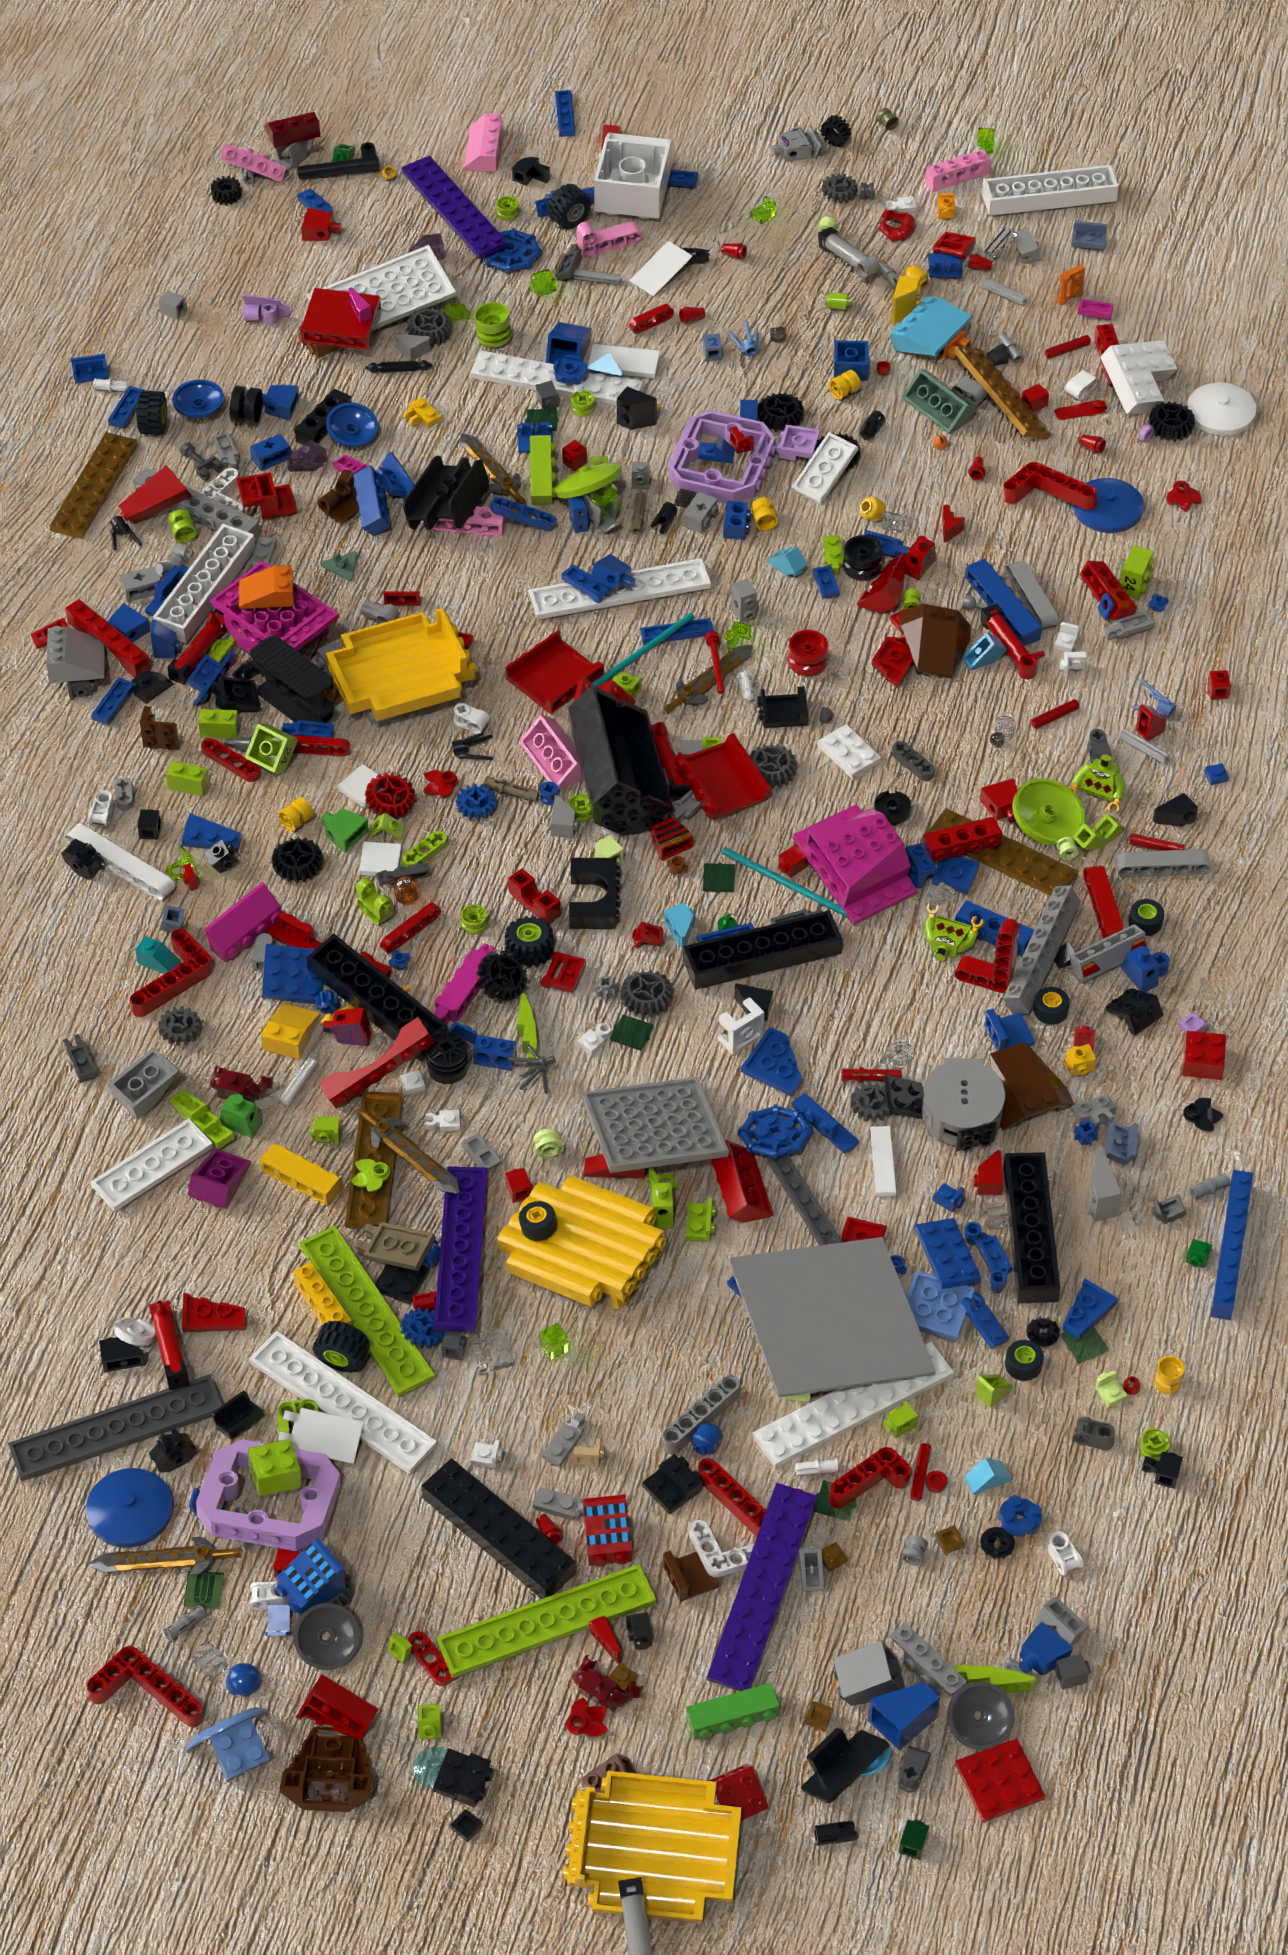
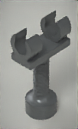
[180,442,223,480]

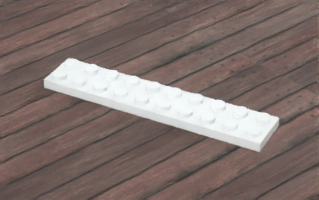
[470,350,643,406]
[529,558,711,620]
[249,1331,437,1474]
[753,1342,954,1468]

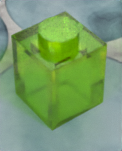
[529,269,556,297]
[539,1323,568,1360]

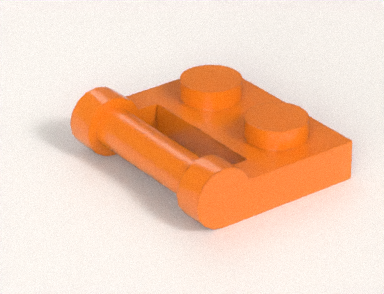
[1057,264,1086,305]

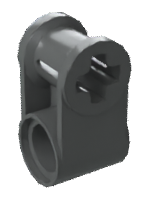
[1087,729,1112,763]
[1072,1417,1115,1450]
[899,1746,931,1793]

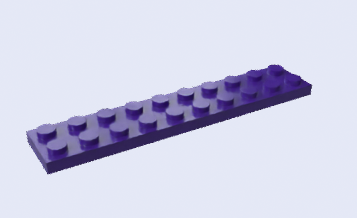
[401,155,508,259]
[434,1166,488,1332]
[707,1482,817,1691]

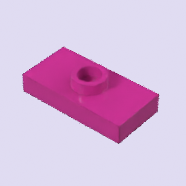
[1077,299,1114,320]

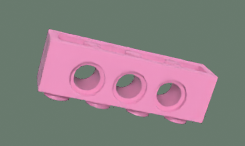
[925,149,991,192]
[433,506,506,537]

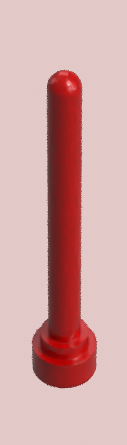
[705,631,725,694]

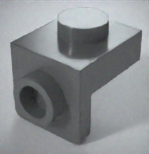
[1152,1194,1187,1224]

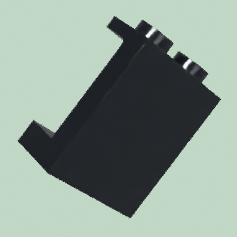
[757,686,808,728]

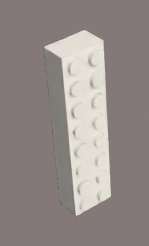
[982,165,1118,216]
[152,524,255,644]

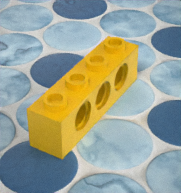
[293,1262,352,1325]

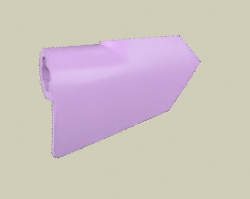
[242,294,292,325]

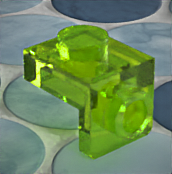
[590,483,618,508]
[725,621,752,650]

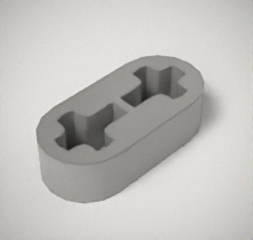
[115,778,134,811]

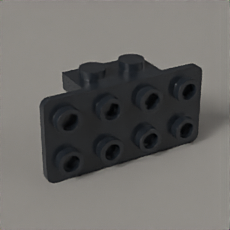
[801,1728,889,1803]

